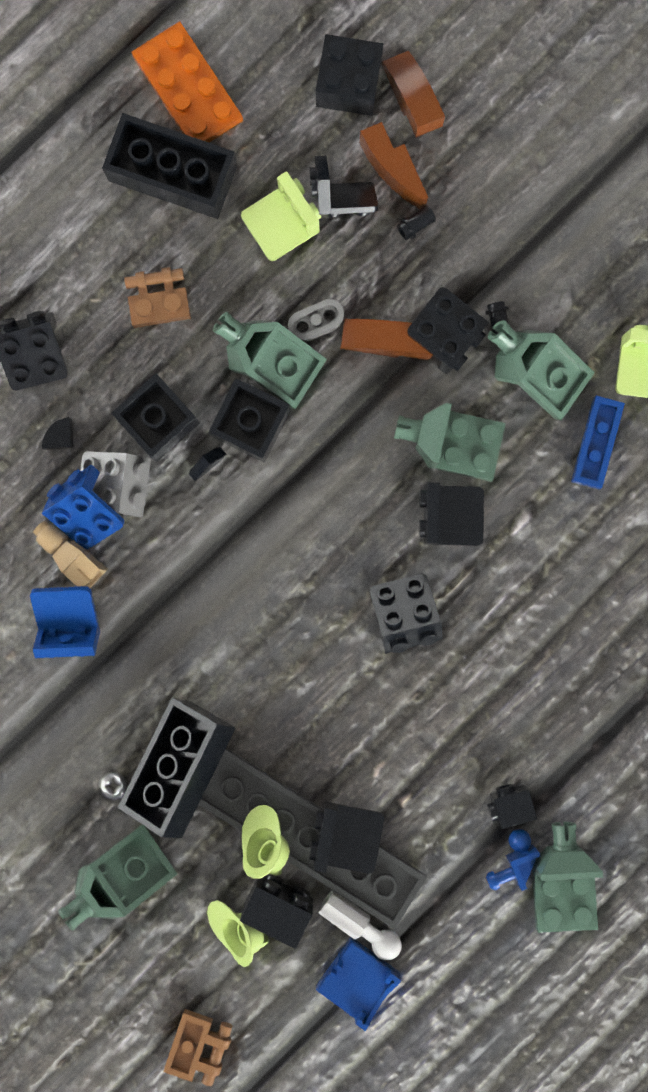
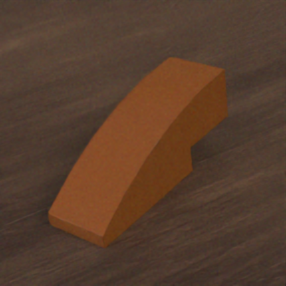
[382,51,445,137]
[359,122,428,210]
[340,319,433,360]

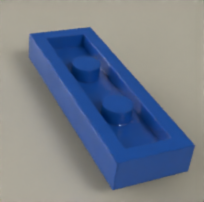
[571,395,625,490]

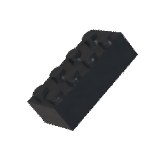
[102,113,238,219]
[118,697,236,838]

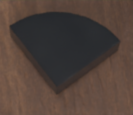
[42,417,74,450]
[189,447,227,481]

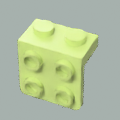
[241,171,321,261]
[615,325,648,398]

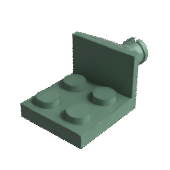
[213,312,327,409]
[488,320,595,421]
[394,403,506,482]
[532,822,603,933]
[58,825,177,931]

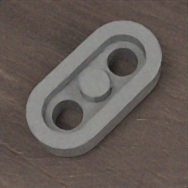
[288,299,344,342]

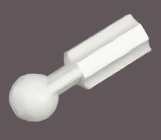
[317,890,402,960]

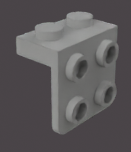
[80,451,151,517]

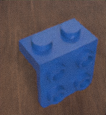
[42,464,124,549]
[30,586,100,658]

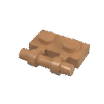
[124,267,191,328]
[163,1009,233,1086]

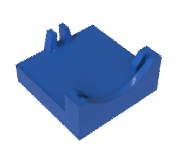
[316,937,401,1031]

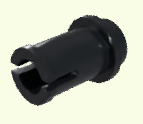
[397,205,436,240]
[485,301,509,335]

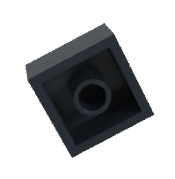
[316,34,384,116]
[111,373,200,462]
[209,378,291,463]
[240,874,313,949]

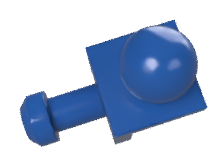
[486,829,541,891]

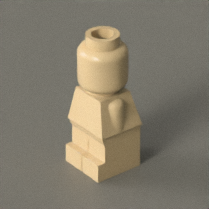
[33,520,108,588]

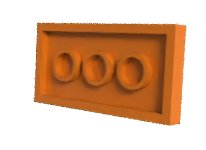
[131,21,243,143]

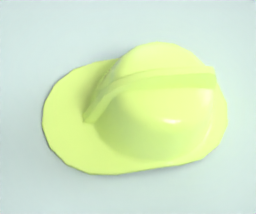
[242,805,290,879]
[207,900,269,967]

